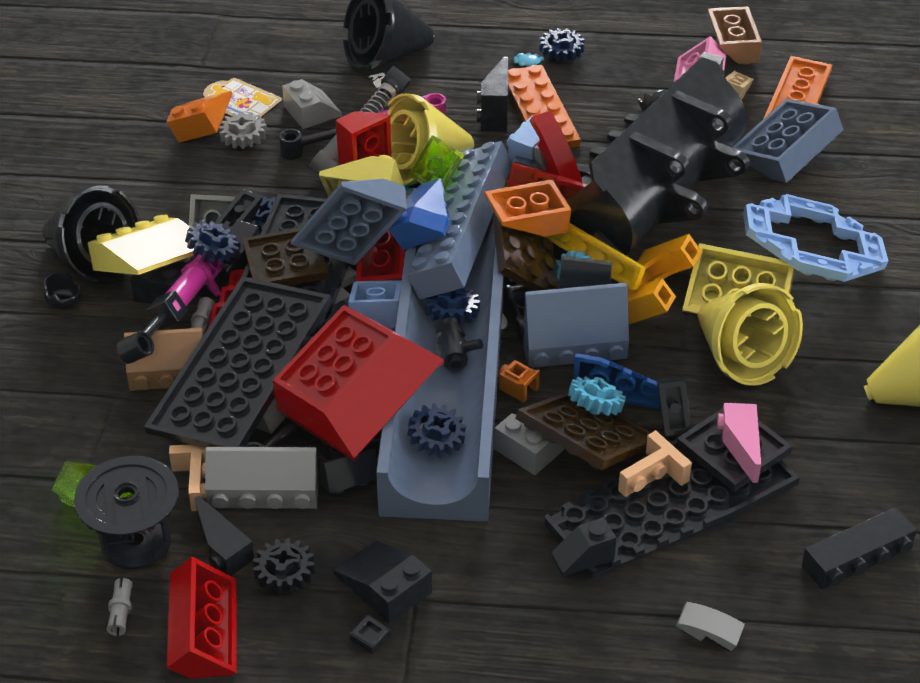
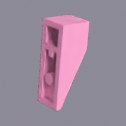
[717,403,761,483]

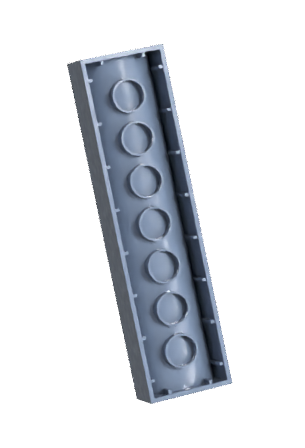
[377,188,505,522]

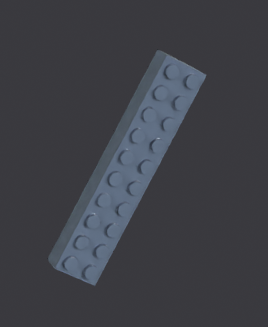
[407,141,512,300]

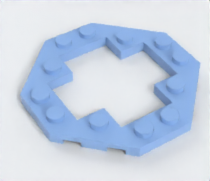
[743,194,888,282]

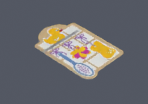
[203,78,282,119]

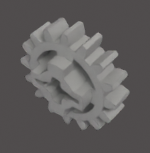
[218,112,267,149]

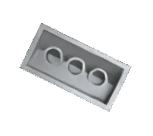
[205,447,319,509]

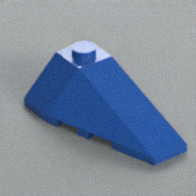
[388,178,450,250]
[574,353,660,409]

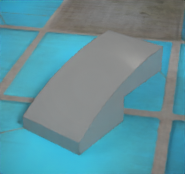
[676,602,745,651]

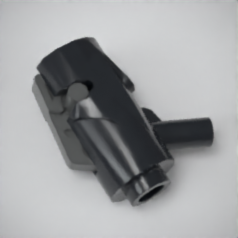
[435,317,483,371]

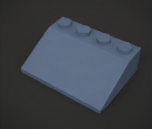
[732,99,843,183]
[291,178,407,265]
[524,283,629,368]

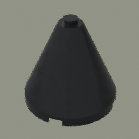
[343,0,435,70]
[42,185,140,283]

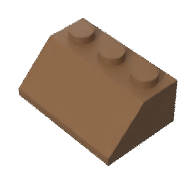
[707,7,762,64]
[124,328,203,391]

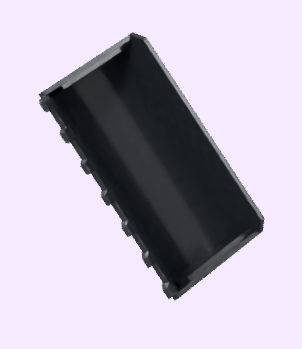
[555,57,750,256]

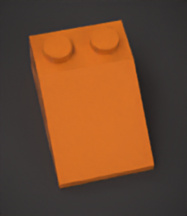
[166,90,233,143]
[485,180,571,236]

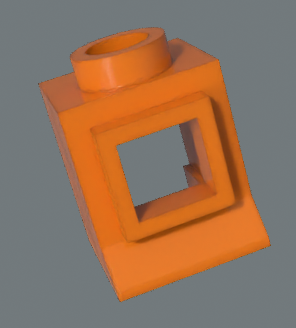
[498,360,540,403]

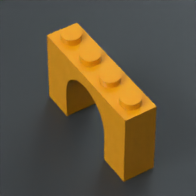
[627,234,702,324]

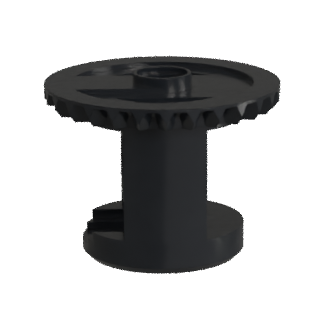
[74,456,179,569]

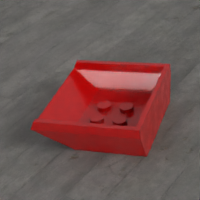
[272,305,444,462]

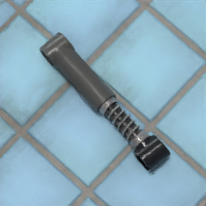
[308,66,411,175]

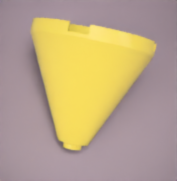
[387,94,474,186]
[698,283,803,385]
[864,325,920,407]

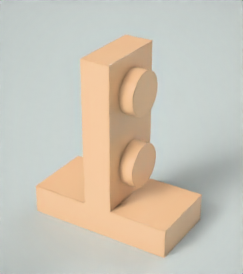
[618,431,692,497]
[169,445,207,511]

